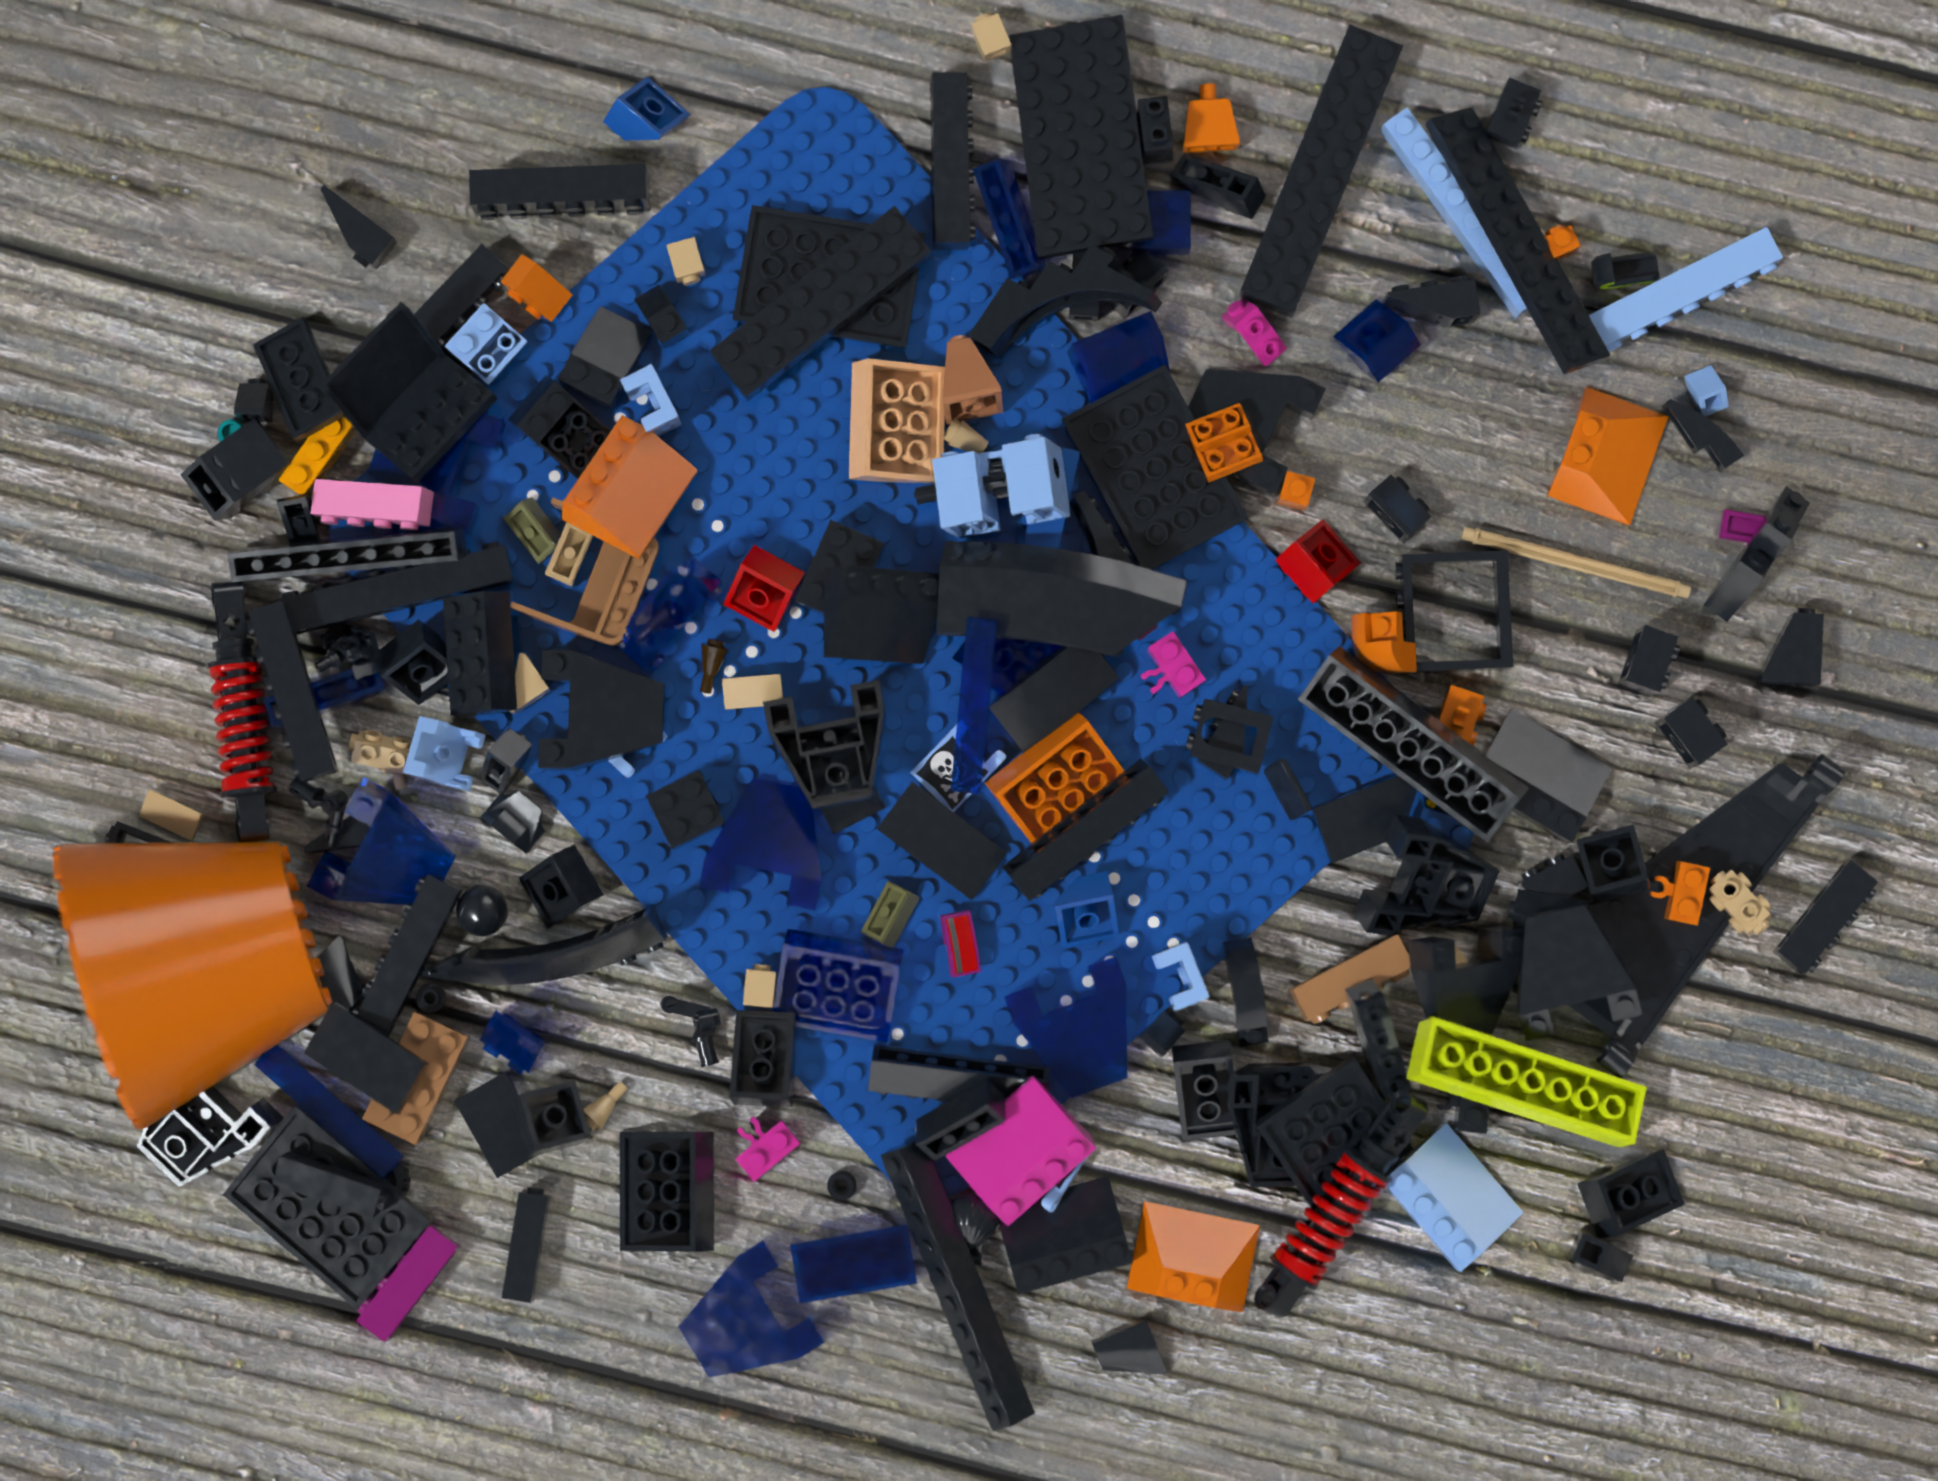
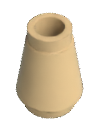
[943,419,989,454]

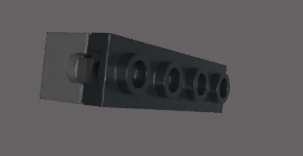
[1345,979,1411,1101]

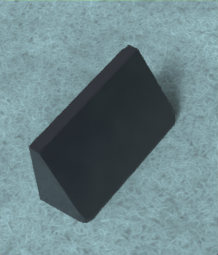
[1264,758,1312,821]

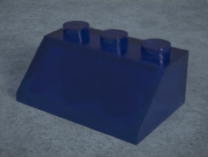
[1067,311,1170,403]

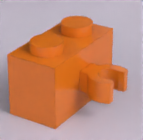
[500,254,573,322]
[1437,685,1487,746]
[1650,861,1710,926]

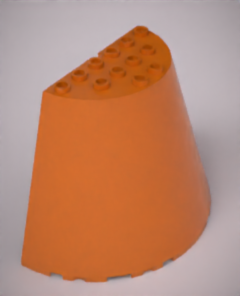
[52,842,332,1130]

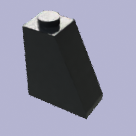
[1757,608,1824,687]

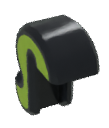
[1591,252,1660,290]

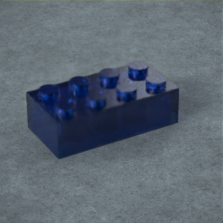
[790,1223,918,1304]

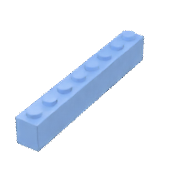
[1380,107,1528,319]
[1589,227,1783,352]

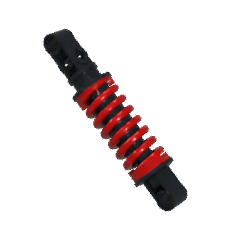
[207,581,277,842]
[1254,1090,1428,1317]

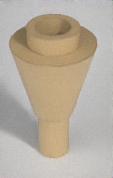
[583,1081,628,1131]

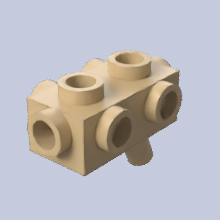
[348,730,412,790]
[1709,870,1772,937]

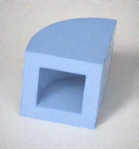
[1684,365,1729,417]

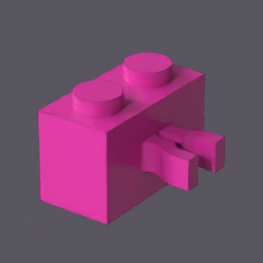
[1140,631,1206,699]
[736,1116,801,1182]

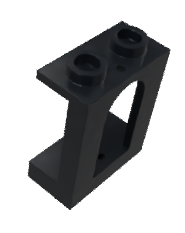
[1185,699,1274,776]

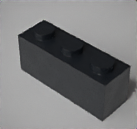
[916,1080,1006,1161]

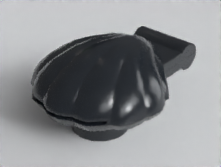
[950,1194,999,1266]

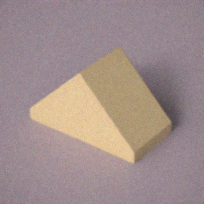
[509,653,551,714]

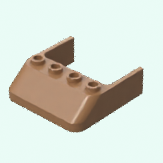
[510,498,659,646]

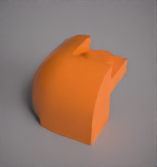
[1351,611,1417,674]

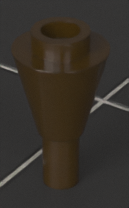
[700,638,730,694]

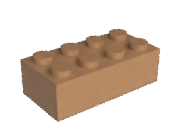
[1288,934,1410,1024]
[362,1012,471,1145]

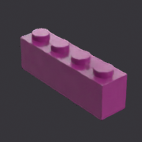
[356,1224,461,1342]

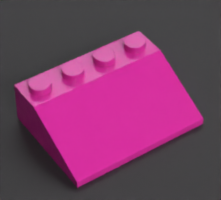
[945,1076,1096,1226]

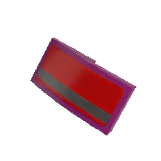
[940,910,981,978]

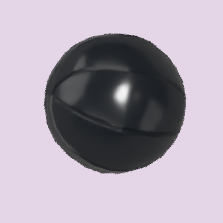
[456,885,508,937]

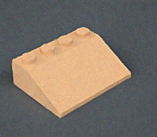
[849,358,945,483]

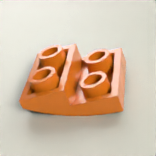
[1185,403,1263,483]

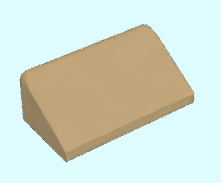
[545,523,593,587]
[722,674,783,710]
[139,789,205,841]

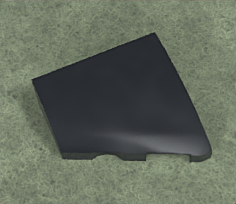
[317,936,363,1011]
[1091,1320,1168,1375]

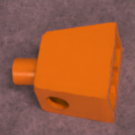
[1183,83,1240,153]

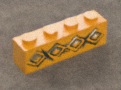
[279,417,356,498]

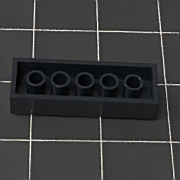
[469,164,650,220]

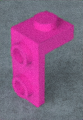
[1221,298,1286,366]

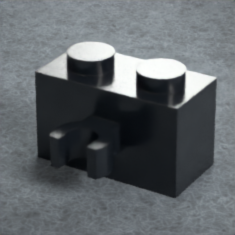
[1486,77,1543,149]
[1436,1089,1490,1134]

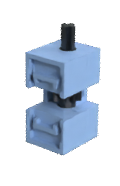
[914,434,1071,539]

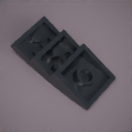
[989,646,1119,753]
[877,782,1007,900]

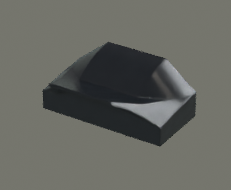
[481,791,546,854]

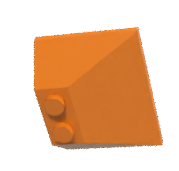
[1547,387,1669,526]
[1127,1201,1260,1313]

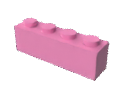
[310,479,434,531]

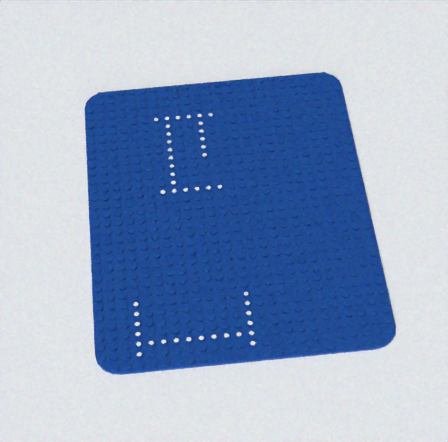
[328,87,1396,1197]

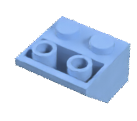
[445,303,528,385]

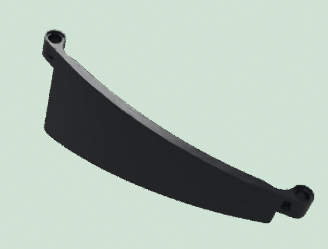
[1568,753,1846,1078]

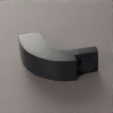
[1223,937,1269,1047]

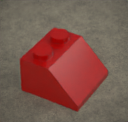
[1275,519,1361,604]
[723,545,805,632]

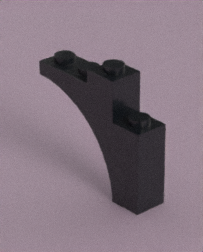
[1703,486,1810,622]

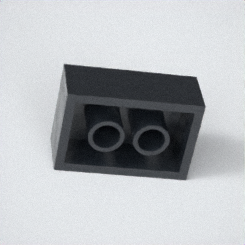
[795,520,885,616]

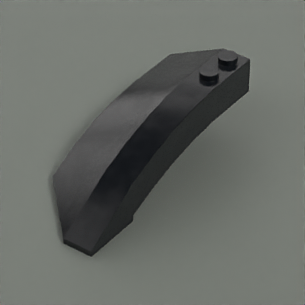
[936,541,1188,659]
[421,905,668,985]

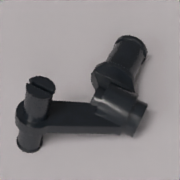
[289,777,349,846]
[660,996,721,1067]

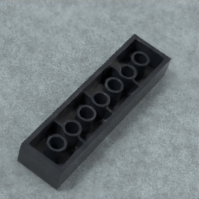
[710,206,932,401]
[1298,646,1529,843]

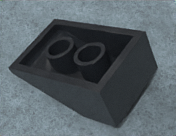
[558,306,652,410]
[729,1010,796,1107]
[1172,1040,1236,1141]
[1577,1149,1685,1239]

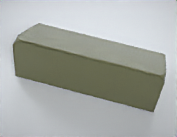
[503,497,561,564]
[860,881,919,949]

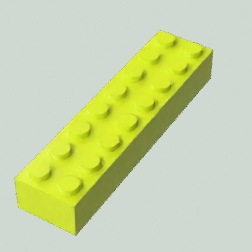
[1406,1017,1647,1148]

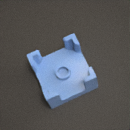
[620,364,682,436]
[403,716,485,791]
[1152,942,1210,1011]

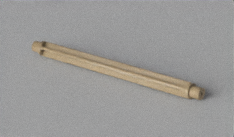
[1461,526,1691,599]

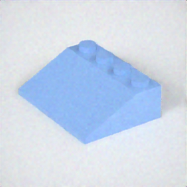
[1385,1123,1524,1272]

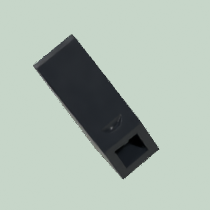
[1196,685,1248,781]

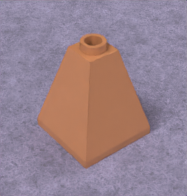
[942,335,1004,425]

